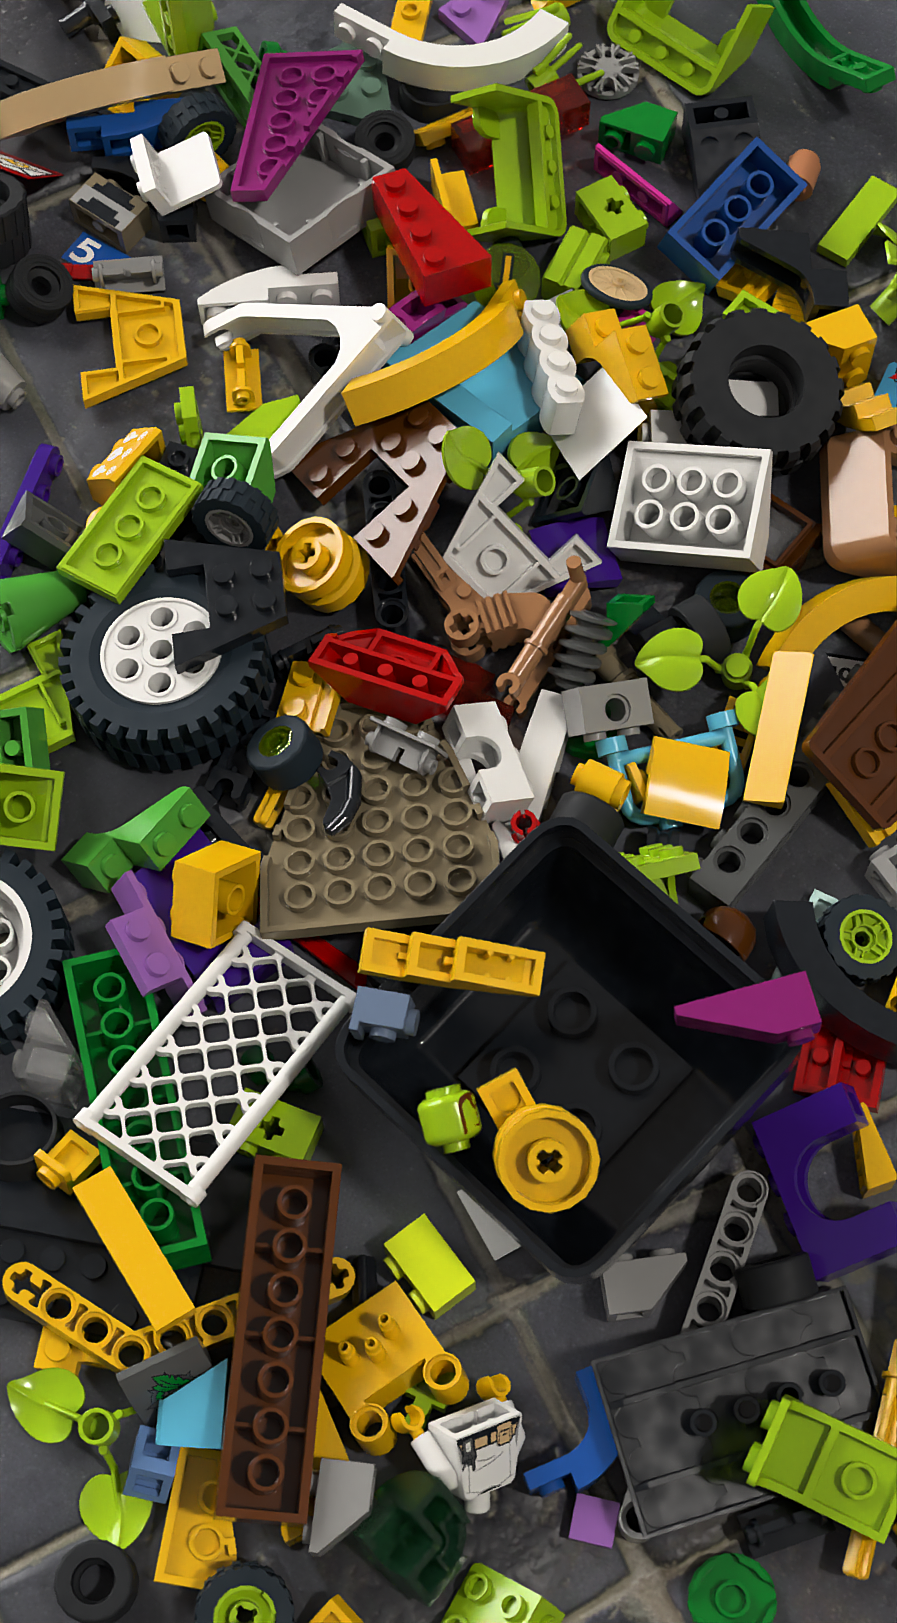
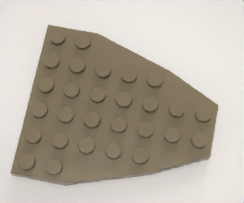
[260,698,500,940]

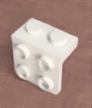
[130,132,223,216]

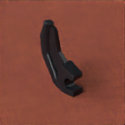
[317,750,362,837]

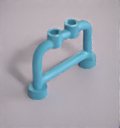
[595,709,745,831]

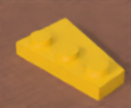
[153,1447,237,1590]

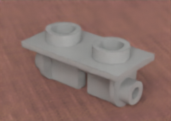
[92,255,166,293]
[365,716,449,776]

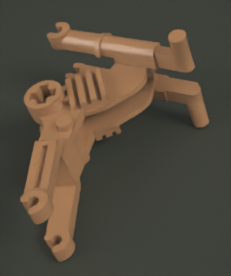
[411,533,592,719]

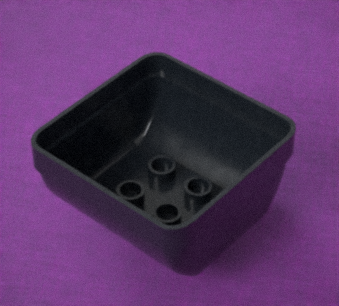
[335,817,802,1284]

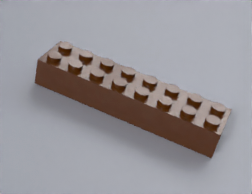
[213,1154,342,1528]

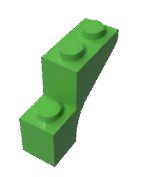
[61,786,211,893]

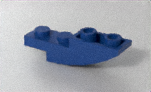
[66,97,183,156]

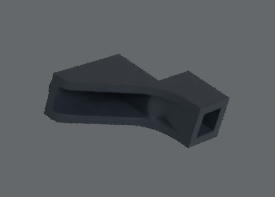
[730,227,849,323]

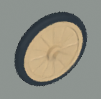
[581,264,653,310]

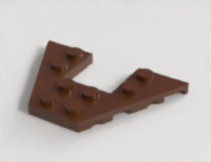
[292,400,456,586]

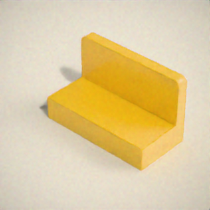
[430,158,479,230]

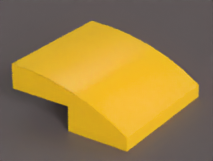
[640,736,730,830]

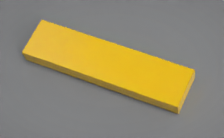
[72,1166,196,1335]

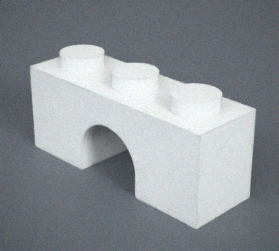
[442,701,534,823]

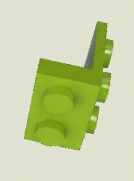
[441,1563,566,1623]

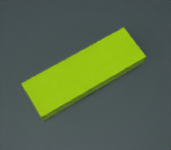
[816,175,897,268]

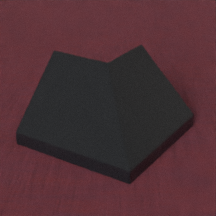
[531,454,618,528]

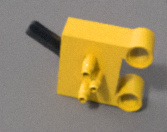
[322,1255,469,1456]

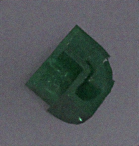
[352,1470,470,1608]

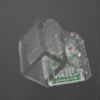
[12,998,85,1110]

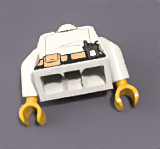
[390,1374,525,1514]

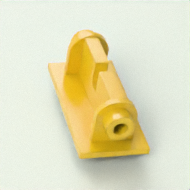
[223,337,262,413]

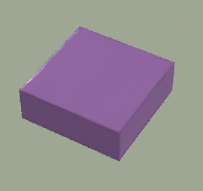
[568,1493,620,1550]

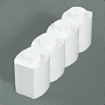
[517,300,585,435]

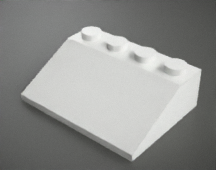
[607,441,773,572]

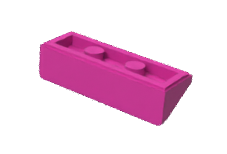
[594,143,683,227]

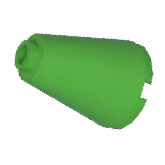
[0,570,90,653]

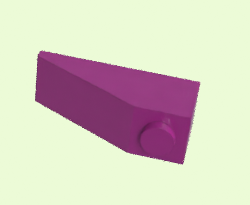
[674,971,822,1046]

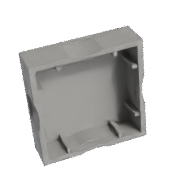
[205,124,395,275]

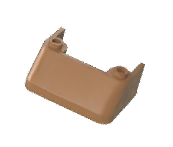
[819,424,897,578]

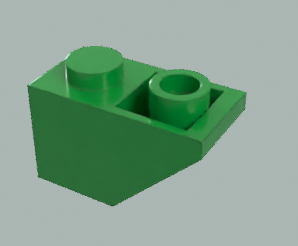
[598,102,678,165]

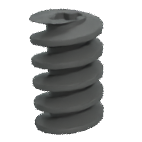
[547,610,617,690]

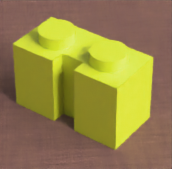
[383,1214,476,1320]

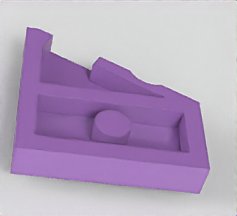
[438,0,509,45]

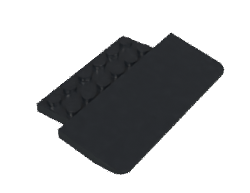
[0,1107,260,1350]

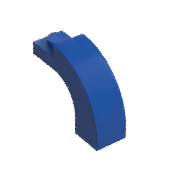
[523,1365,618,1498]

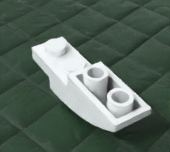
[197,265,340,326]

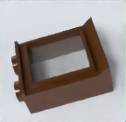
[743,493,823,576]

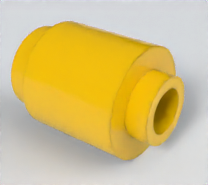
[570,759,632,810]

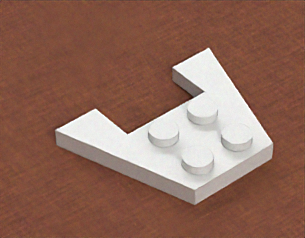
[442,451,602,598]

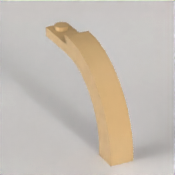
[0,48,226,140]

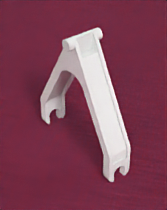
[203,303,414,479]

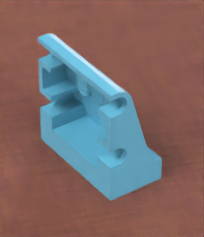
[383,301,586,476]

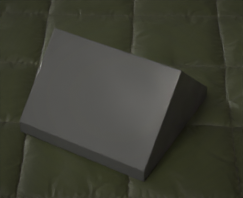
[1,490,86,571]

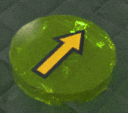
[473,243,541,307]

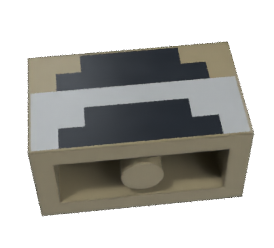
[69,173,153,254]

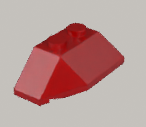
[308,628,464,724]

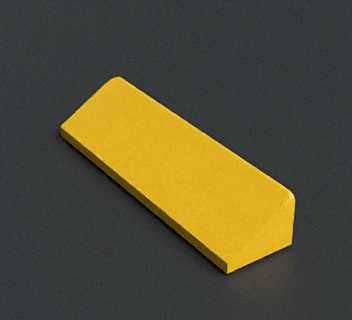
[743,651,814,809]

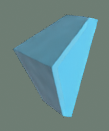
[155,1358,230,1449]

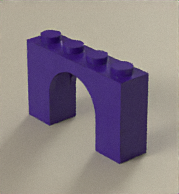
[134,828,295,1014]
[752,1082,897,1282]

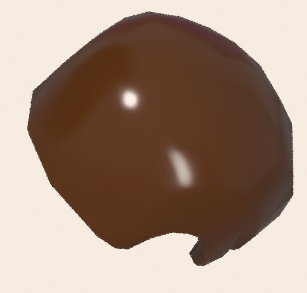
[698,906,756,962]

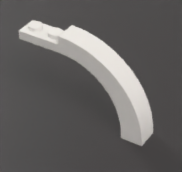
[334,3,569,92]

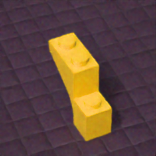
[565,308,669,403]

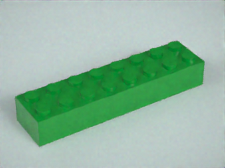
[62,948,212,1271]

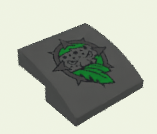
[116,1336,214,1428]

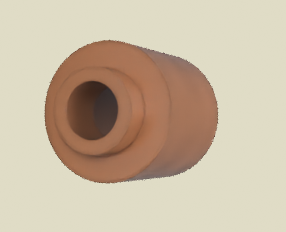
[787,149,821,201]

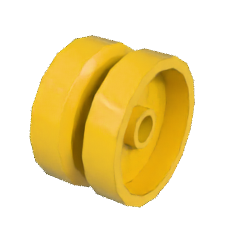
[275,516,370,613]
[492,1103,600,1213]

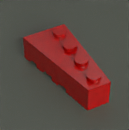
[372,168,492,307]

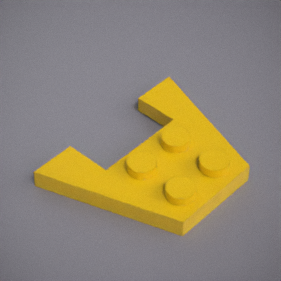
[73,285,188,409]

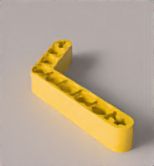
[2,1257,355,1373]

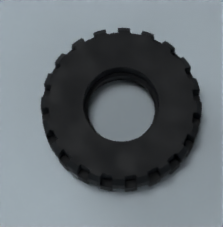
[671,308,845,479]

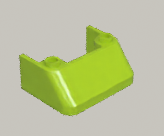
[142,0,218,56]
[607,0,775,95]
[451,83,567,243]

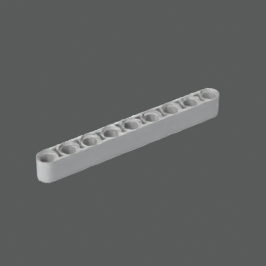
[617,1170,769,1544]

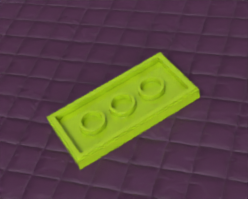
[56,455,203,605]

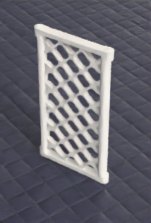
[73,920,356,1208]

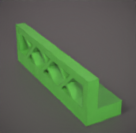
[198,26,262,129]

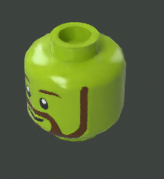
[417,1084,482,1154]

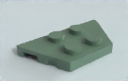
[325,42,391,126]

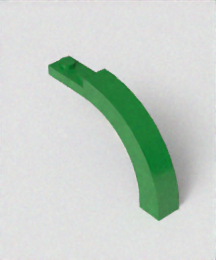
[756,0,896,93]

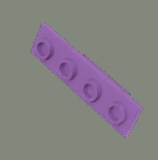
[105,870,208,1027]

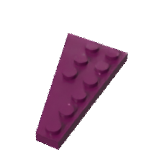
[230,50,365,202]

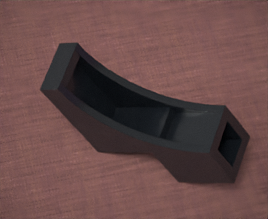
[91,155,198,243]

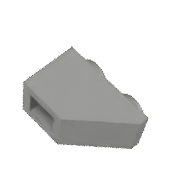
[600,1248,687,1323]
[302,1458,377,1557]

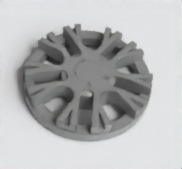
[577,43,639,100]

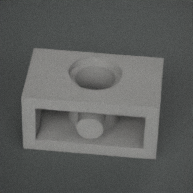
[561,677,654,742]

